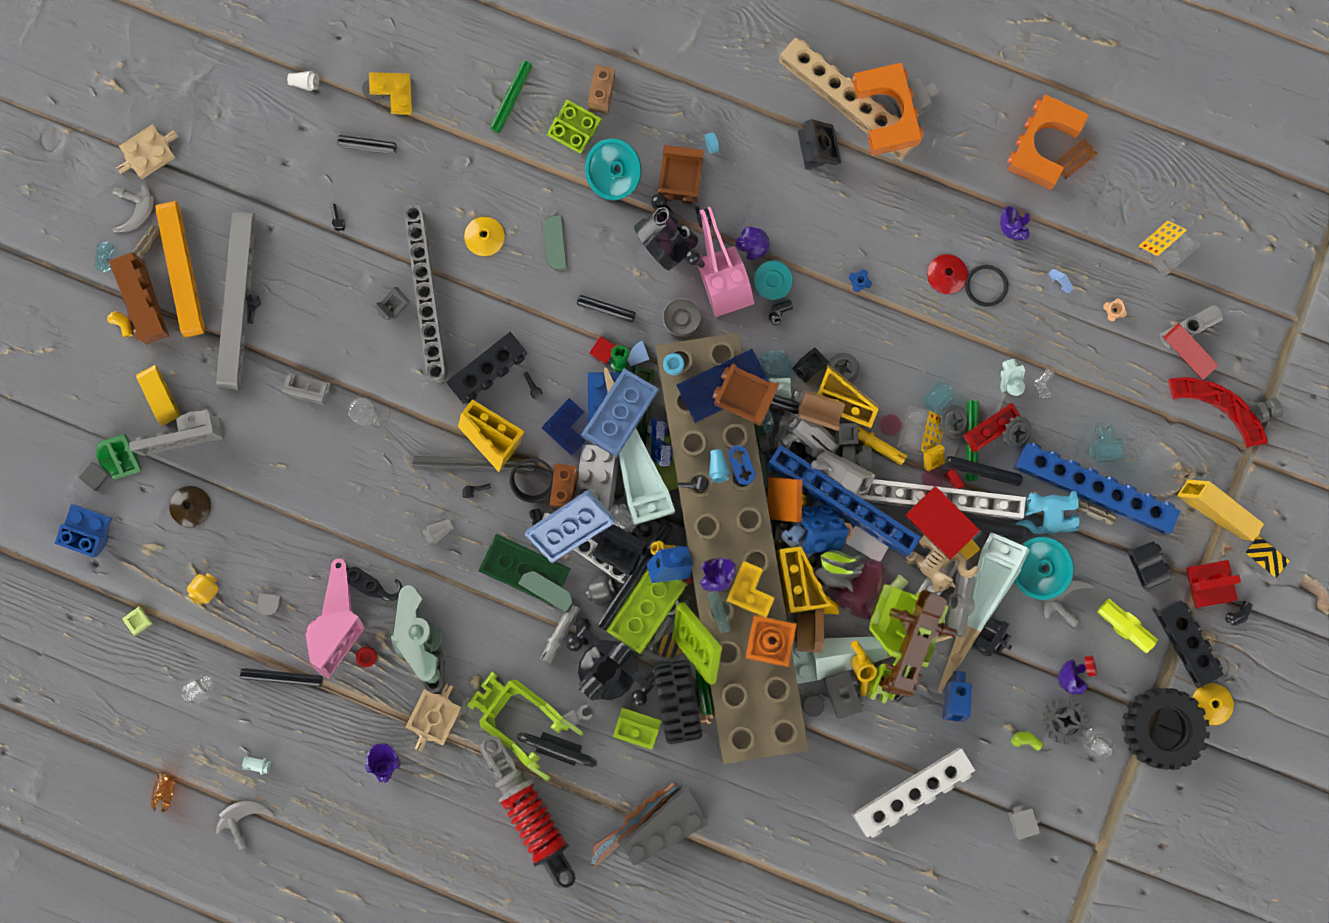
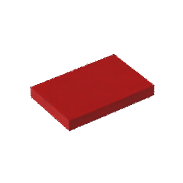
[905,486,980,560]

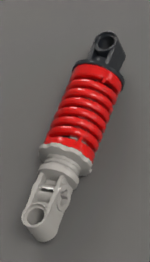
[480,736,576,888]

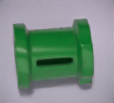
[611,346,629,373]

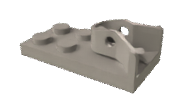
[129,410,224,456]
[572,445,619,514]

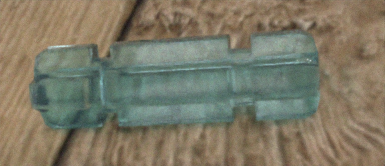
[707,591,731,633]

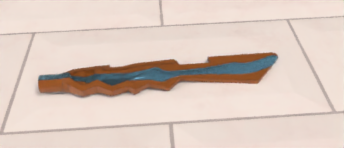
[591,782,678,867]

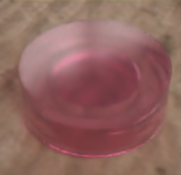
[880,414,901,436]
[921,468,943,487]

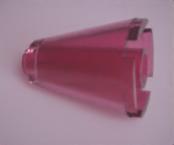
[836,559,885,620]

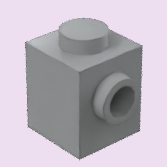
[1008,805,1040,840]

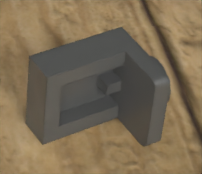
[374,287,411,320]

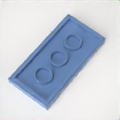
[581,368,659,458]
[525,489,616,563]

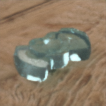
[94,242,114,272]

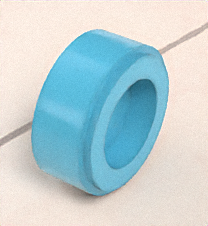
[705,132,719,154]
[663,353,684,375]

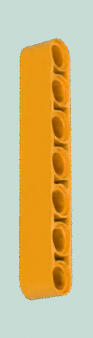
[155,200,205,338]

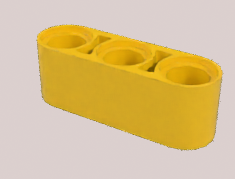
[136,365,181,426]

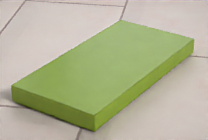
[606,566,688,654]
[672,602,722,684]

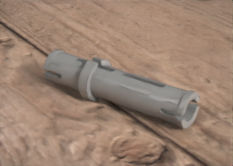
[539,604,581,664]

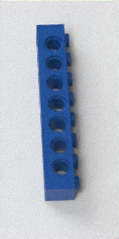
[1013,443,1180,535]
[766,445,921,558]

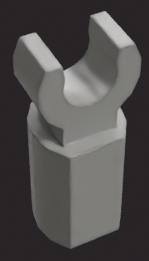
[560,704,593,732]

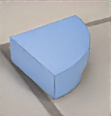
[1048,269,1074,293]
[629,341,650,368]

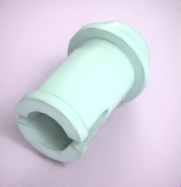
[242,756,271,775]

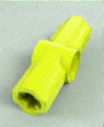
[1097,598,1158,653]

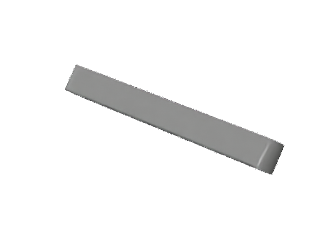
[404,204,447,383]
[216,212,256,390]

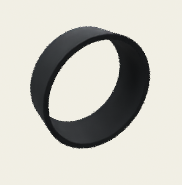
[509,458,554,503]

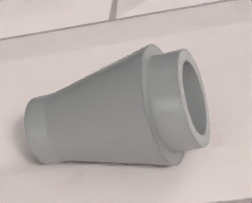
[422,519,454,545]

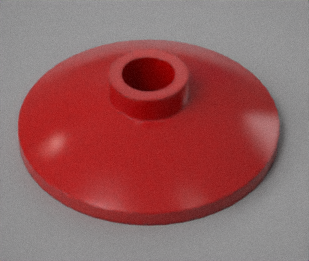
[927,254,968,294]

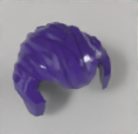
[1000,206,1030,240]
[735,226,770,260]
[700,558,736,592]
[1058,659,1088,694]
[365,743,401,783]

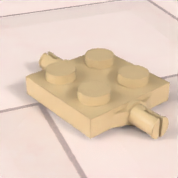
[116,124,179,179]
[405,683,462,752]

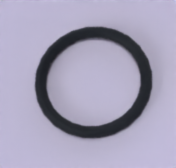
[965,265,1008,307]

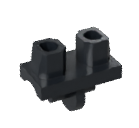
[974,618,1012,657]

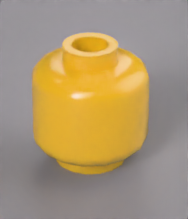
[187,573,219,605]

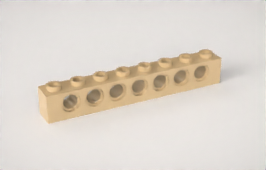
[779,37,915,162]

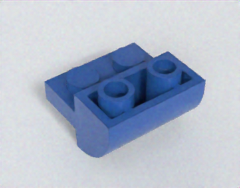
[54,504,113,557]

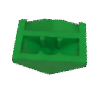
[96,433,141,480]

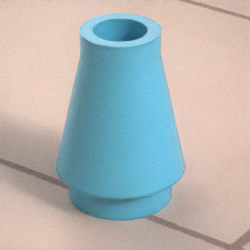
[709,449,730,482]

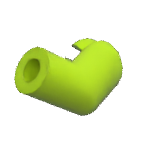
[1011,731,1044,751]

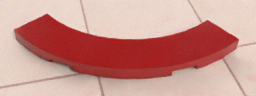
[1168,377,1268,448]

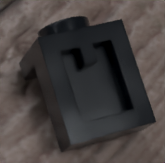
[792,347,829,383]

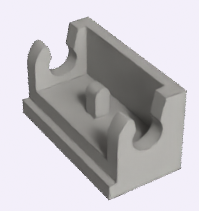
[282,373,331,405]

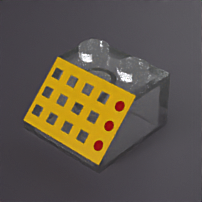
[1137,220,1201,277]
[897,406,943,455]

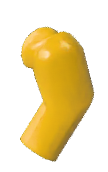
[107,311,133,338]

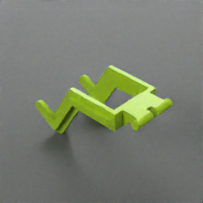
[467,671,584,781]

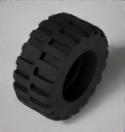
[654,659,702,745]
[1122,688,1210,770]

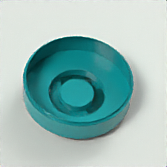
[754,260,793,300]

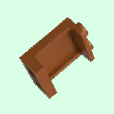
[658,145,704,204]
[712,363,779,426]
[550,463,579,510]

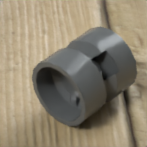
[840,444,872,471]

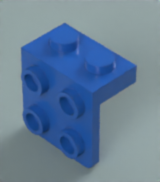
[801,505,849,554]

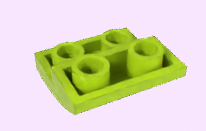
[547,99,602,154]

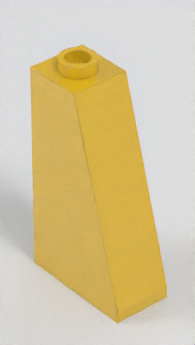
[1177,479,1264,541]

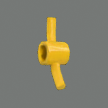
[850,641,877,696]

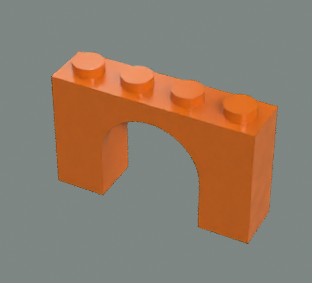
[852,62,924,156]
[1007,94,1089,190]

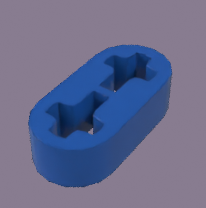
[728,445,755,485]

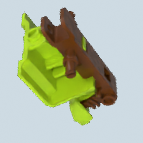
[868,584,957,703]

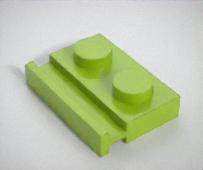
[613,707,662,750]

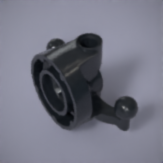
[634,194,705,271]
[566,627,654,707]

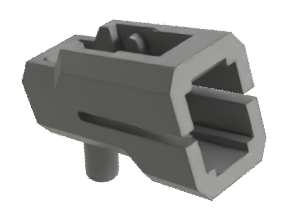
[780,414,840,461]
[811,451,875,495]

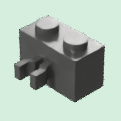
[823,671,864,719]

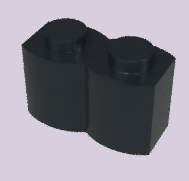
[1127,541,1172,590]

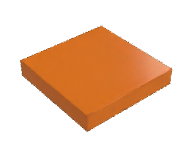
[768,477,802,522]

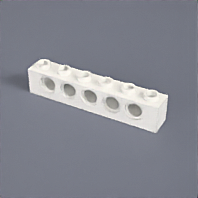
[852,748,975,838]

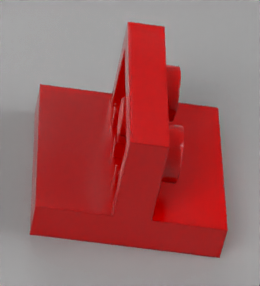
[1186,560,1241,608]

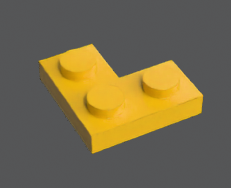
[369,72,412,115]
[726,561,774,618]

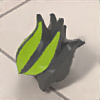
[814,550,865,591]

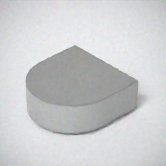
[257,593,281,615]

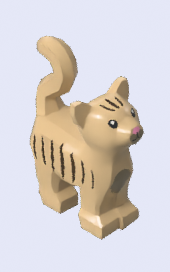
[905,536,979,593]

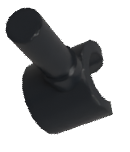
[331,204,345,231]
[247,294,261,324]
[523,372,543,399]
[677,477,709,491]
[462,483,491,498]

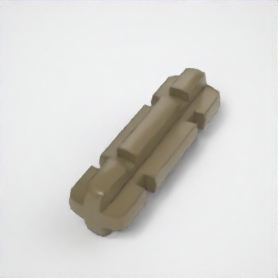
[132,225,160,260]
[1076,500,1116,525]

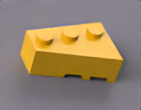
[775,546,832,614]

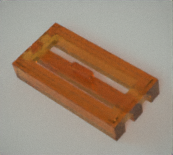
[1054,139,1098,180]

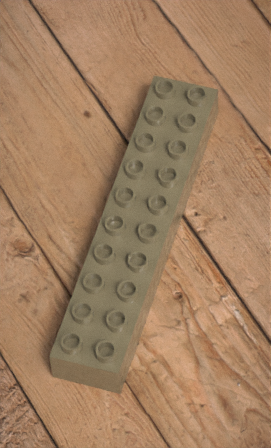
[656,333,808,764]

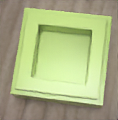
[122,606,152,636]

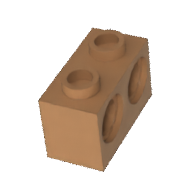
[588,65,616,114]

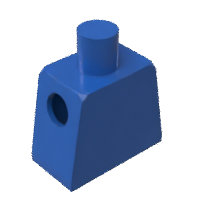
[647,546,692,583]
[942,671,972,722]

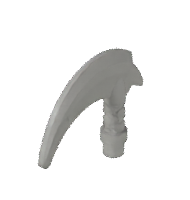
[113,183,154,233]
[1041,579,1094,627]
[216,801,275,850]

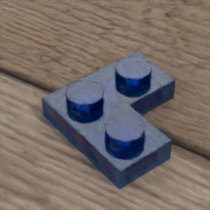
[541,398,585,456]
[651,418,673,466]

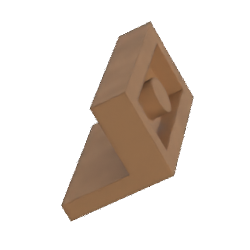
[798,390,845,431]
[797,608,824,653]

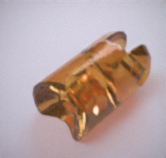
[150,774,177,812]

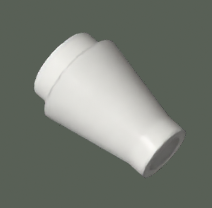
[287,71,319,91]

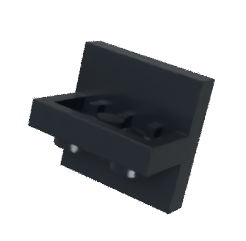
[797,119,841,170]
[592,524,646,575]

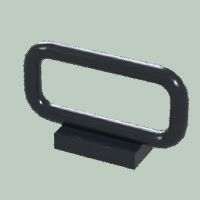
[517,732,598,767]

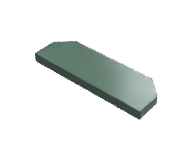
[544,215,566,270]
[518,571,572,613]

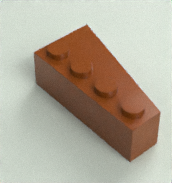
[108,252,169,345]

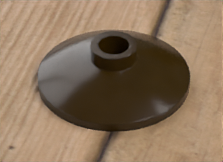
[169,486,211,527]

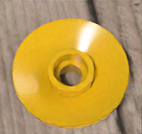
[464,217,505,257]
[1192,683,1234,725]

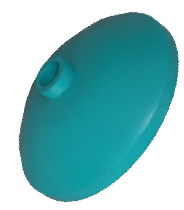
[585,138,642,200]
[1015,537,1074,600]

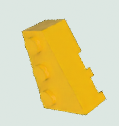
[817,364,879,428]
[458,399,525,472]

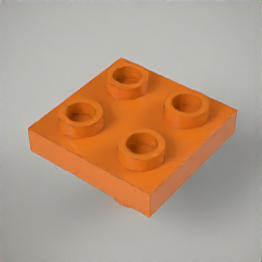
[745,615,797,667]

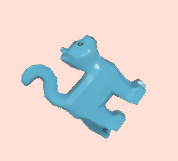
[1016,491,1080,535]

